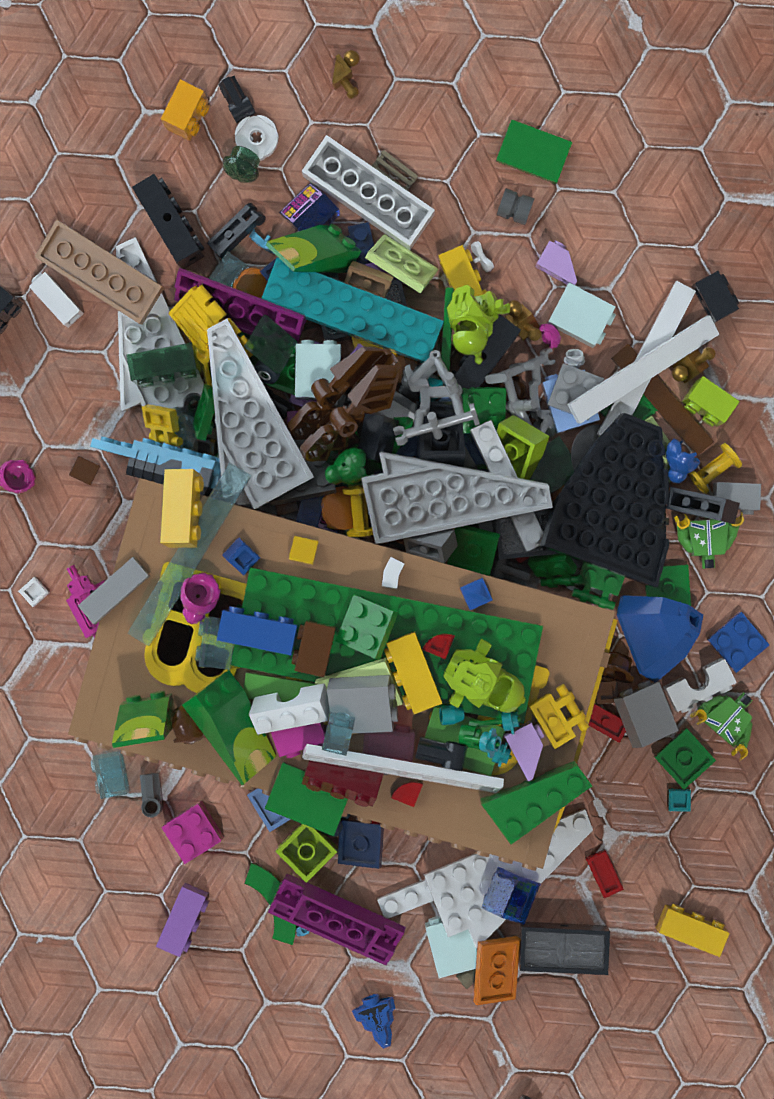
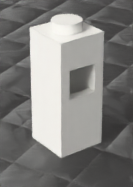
[29,272,84,328]

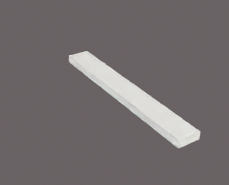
[597,281,696,436]
[567,315,719,424]
[302,744,504,793]

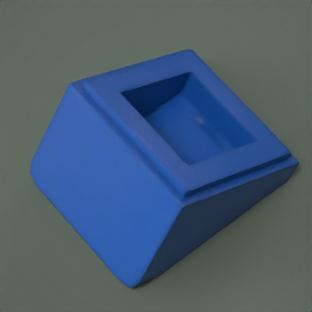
[222,538,261,576]

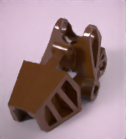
[287,346,402,462]

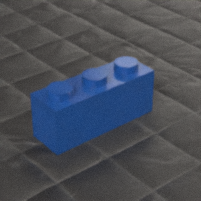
[217,606,298,655]

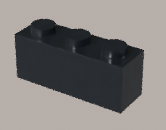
[665,487,740,524]

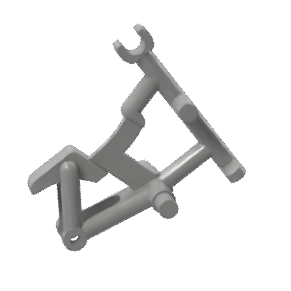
[485,348,556,437]
[393,350,479,445]

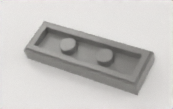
[78,557,150,624]

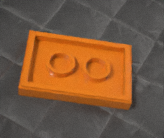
[473,936,521,1005]

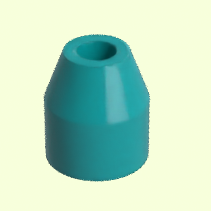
[439,704,464,725]

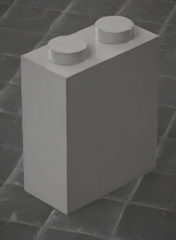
[327,675,398,735]
[613,680,679,748]

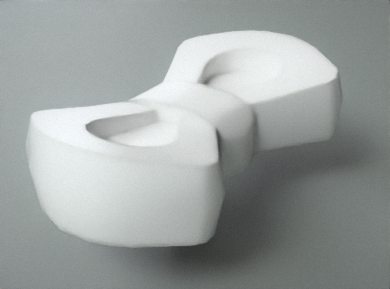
[471,241,494,272]

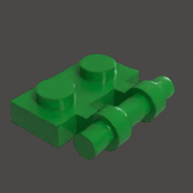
[527,554,582,588]
[571,562,625,610]

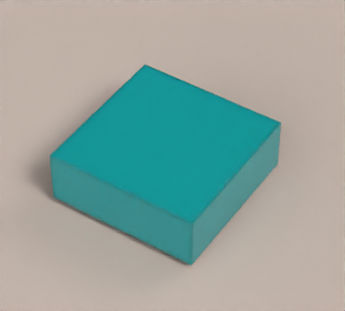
[668,789,691,812]

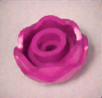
[539,323,561,349]

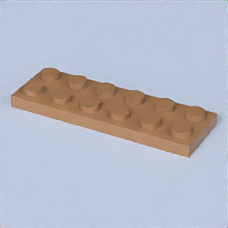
[35,219,165,325]

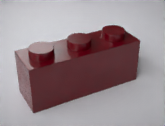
[302,760,384,807]

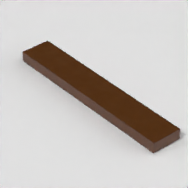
[611,344,714,457]

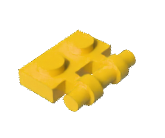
[142,404,183,446]
[528,684,589,749]

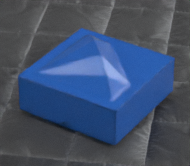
[460,578,493,610]

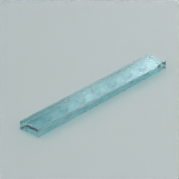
[127,463,251,646]

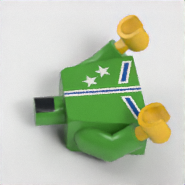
[674,512,744,569]
[690,692,753,761]

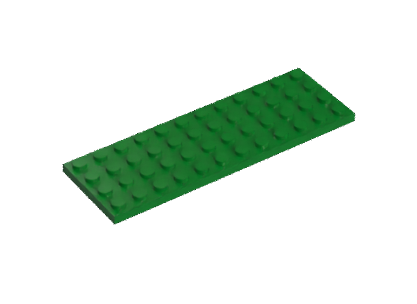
[231,568,543,724]

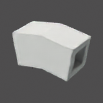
[382,557,404,589]

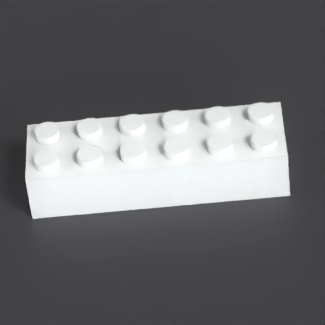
[302,135,435,250]

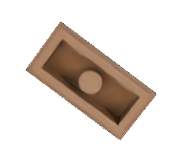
[344,261,394,299]

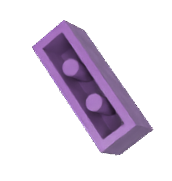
[156,883,209,957]

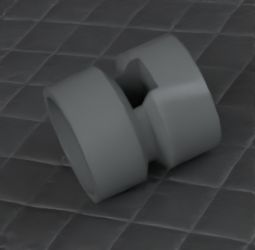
[496,188,535,225]

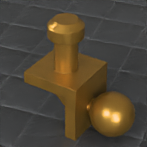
[332,50,360,99]
[505,300,542,341]
[672,347,716,384]

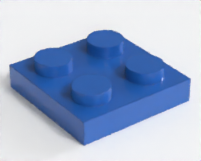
[707,612,769,673]

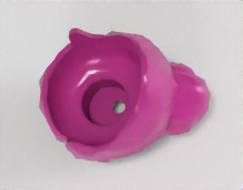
[0,460,36,494]
[180,573,221,624]

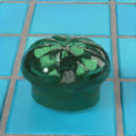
[222,146,260,183]

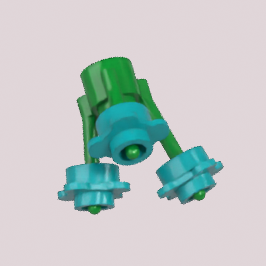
[459,712,521,767]

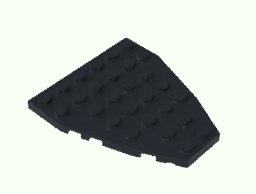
[540,413,669,588]

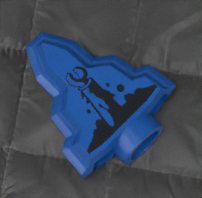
[352,994,396,1049]

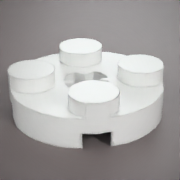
[235,115,279,161]

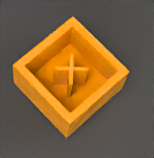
[161,79,210,141]

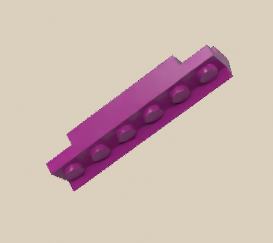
[174,268,306,346]
[268,873,406,965]

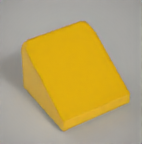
[289,536,319,565]

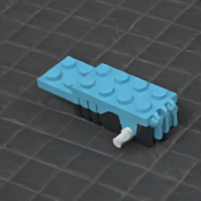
[90,436,223,499]

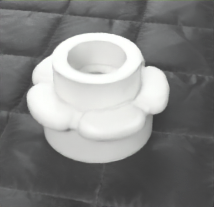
[564,349,585,368]

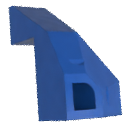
[617,595,704,682]

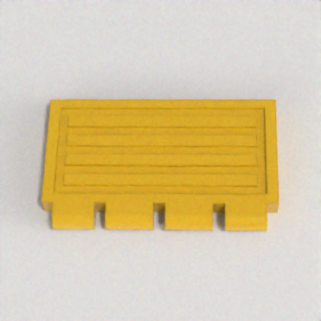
[168,285,254,363]

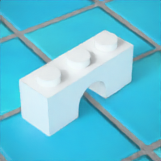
[663,658,737,713]
[249,683,330,735]

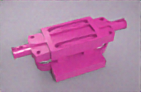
[66,565,106,639]

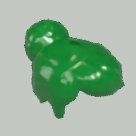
[325,448,369,485]

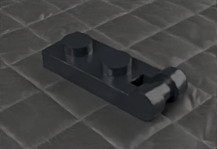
[207,203,266,259]

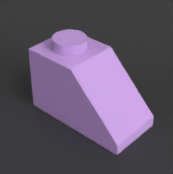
[535,241,577,285]
[504,721,544,781]

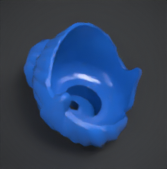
[666,439,700,483]

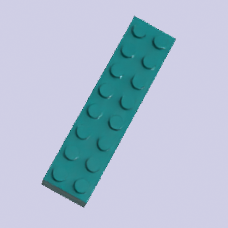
[261,258,444,363]

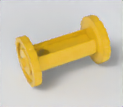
[688,443,742,494]
[343,485,374,537]

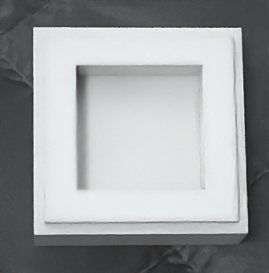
[18,577,50,607]

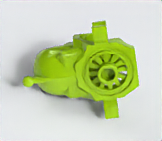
[447,285,511,364]
[443,639,526,713]

